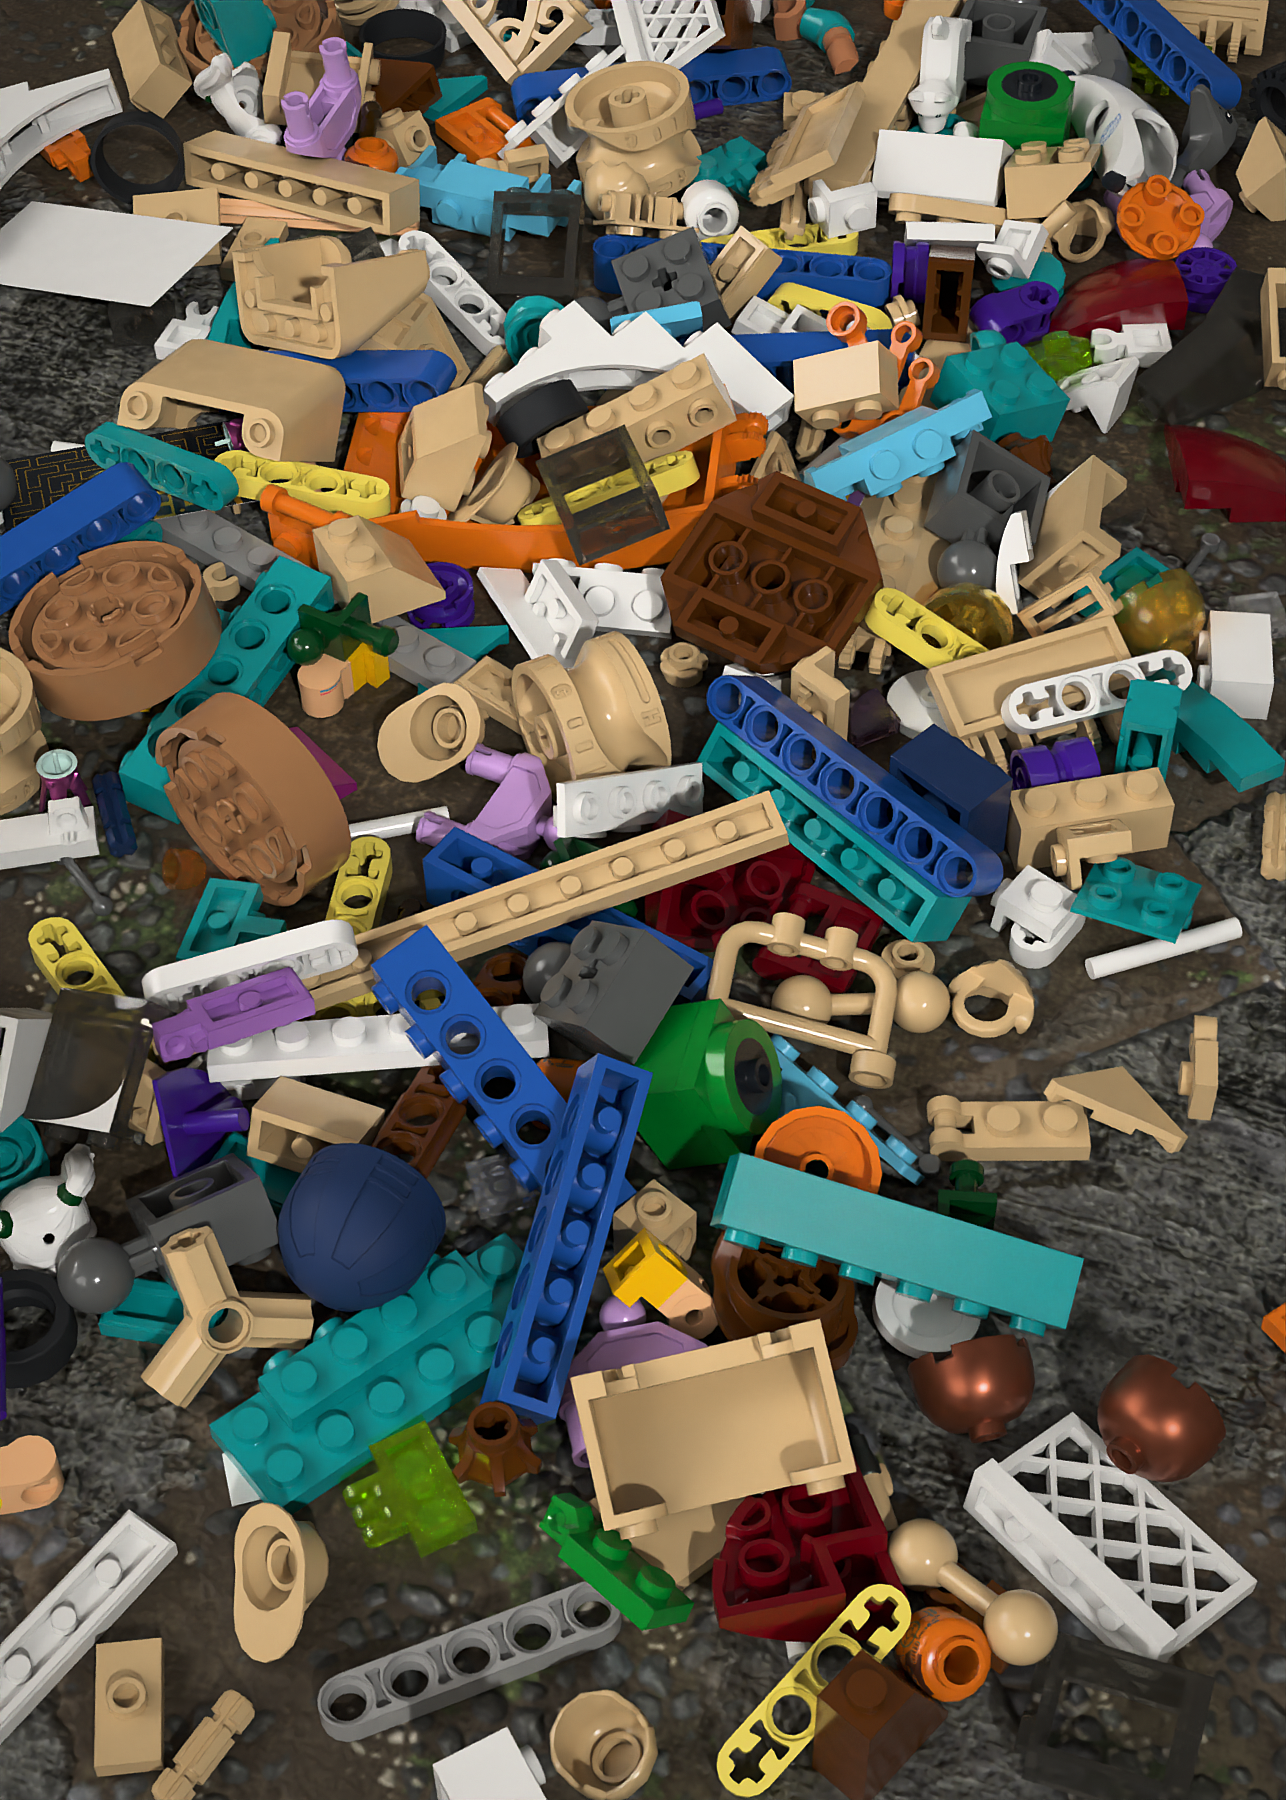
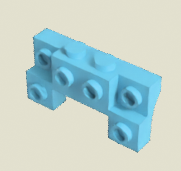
[395,145,582,241]
[799,388,992,501]

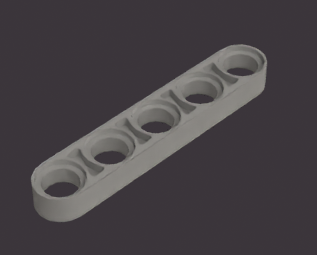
[317,1581,622,1742]

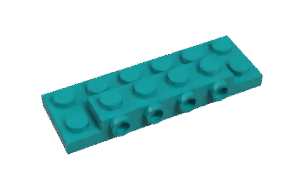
[209,1232,524,1515]

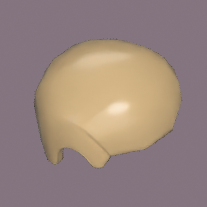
[584,160,650,220]
[549,1689,658,1800]

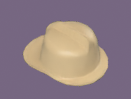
[447,442,540,525]
[377,682,489,783]
[234,1502,329,1663]

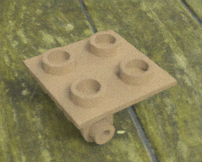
[593,190,699,239]

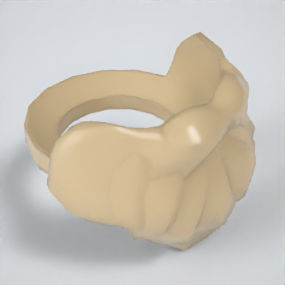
[1050,199,1116,263]
[948,959,1035,1037]

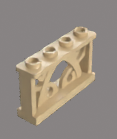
[442,0,594,85]

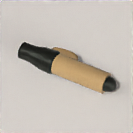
[849,1434,899,1543]

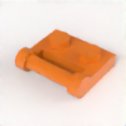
[435,97,536,165]
[260,484,353,572]

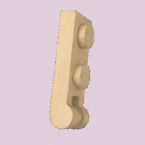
[927,1095,1091,1161]

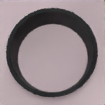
[359,9,446,70]
[91,111,184,205]

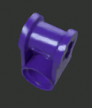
[969,281,1059,345]

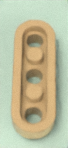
[888,193,1012,238]

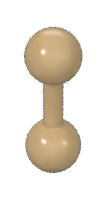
[771,971,950,1033]
[887,1518,1058,1666]

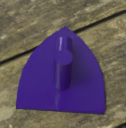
[152,1067,250,1179]

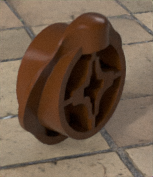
[711,1230,858,1371]

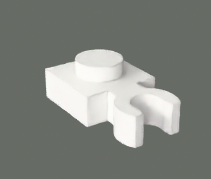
[154,301,219,360]
[1090,323,1173,368]

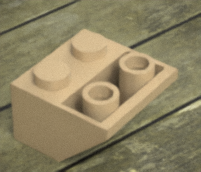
[1004,138,1101,220]
[398,382,492,512]

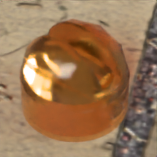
[162,847,207,890]

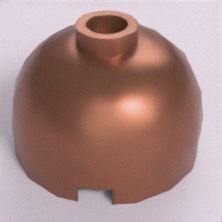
[907,1334,1035,1443]
[1097,1354,1226,1482]

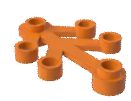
[826,301,940,439]

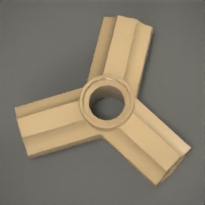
[140,1226,314,1409]

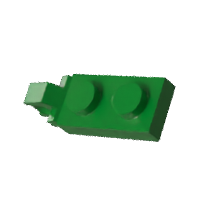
[539,1492,695,1631]

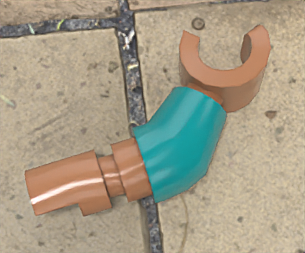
[773,0,859,75]

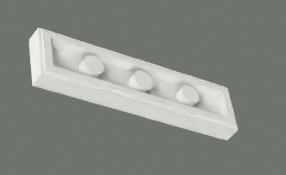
[0,1510,178,1745]

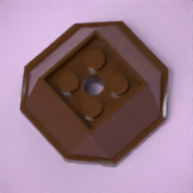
[660,471,884,675]

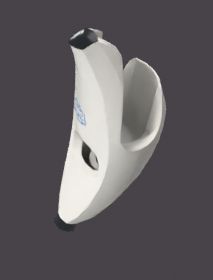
[1063,70,1179,198]

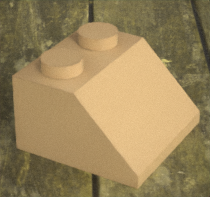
[312,515,446,624]

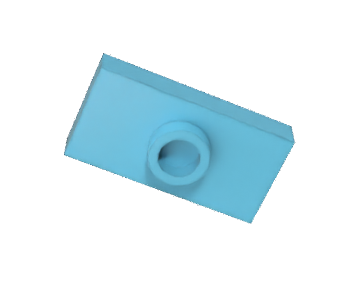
[610,301,703,339]

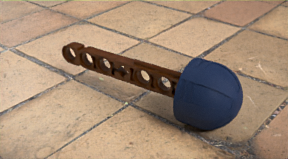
[278,952,529,1312]

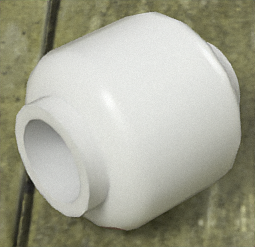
[681,179,739,240]

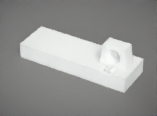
[0,796,100,870]

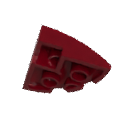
[1049,257,1189,347]
[1163,424,1286,523]
[645,809,816,953]
[712,1453,908,1642]

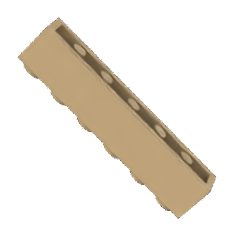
[183,130,420,235]

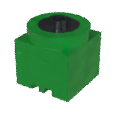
[979,61,1076,150]
[631,998,782,1170]

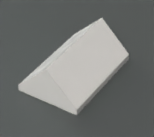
[872,129,1015,207]

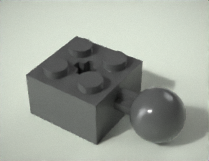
[959,0,1048,87]
[569,227,732,335]
[924,429,1051,602]
[522,920,694,1064]
[57,1153,279,1314]

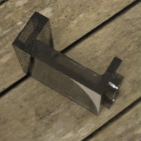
[23,987,178,1152]

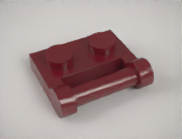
[752,883,884,994]

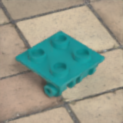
[1070,857,1202,944]

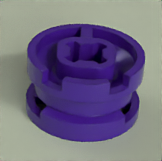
[890,241,929,304]
[1175,247,1237,313]
[407,562,475,629]

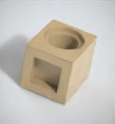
[613,1179,697,1262]

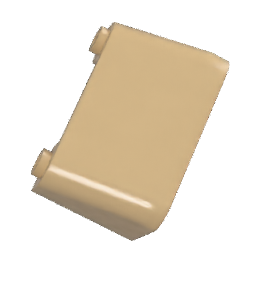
[232,235,430,359]
[117,339,345,462]
[570,1319,857,1540]

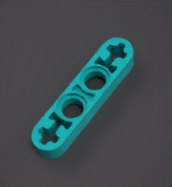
[85,422,239,511]

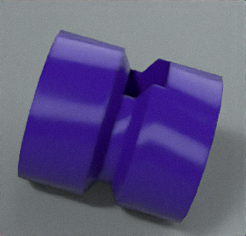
[1010,736,1101,790]

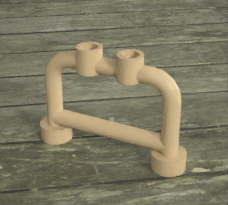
[705,912,897,1089]

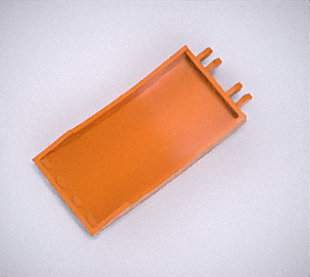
[343,384,769,573]

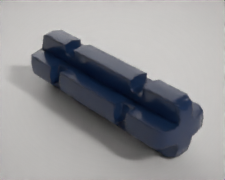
[92,771,138,858]

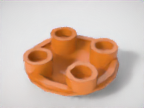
[1116,175,1204,261]

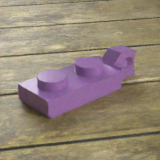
[152,967,316,1063]

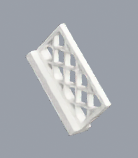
[611,0,725,69]
[963,1412,1257,1684]

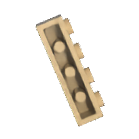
[537,353,737,492]

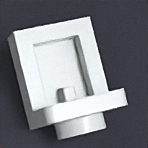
[808,179,877,239]
[976,220,1049,279]
[990,865,1077,943]

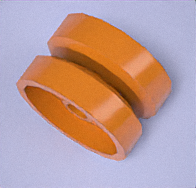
[754,1106,882,1195]

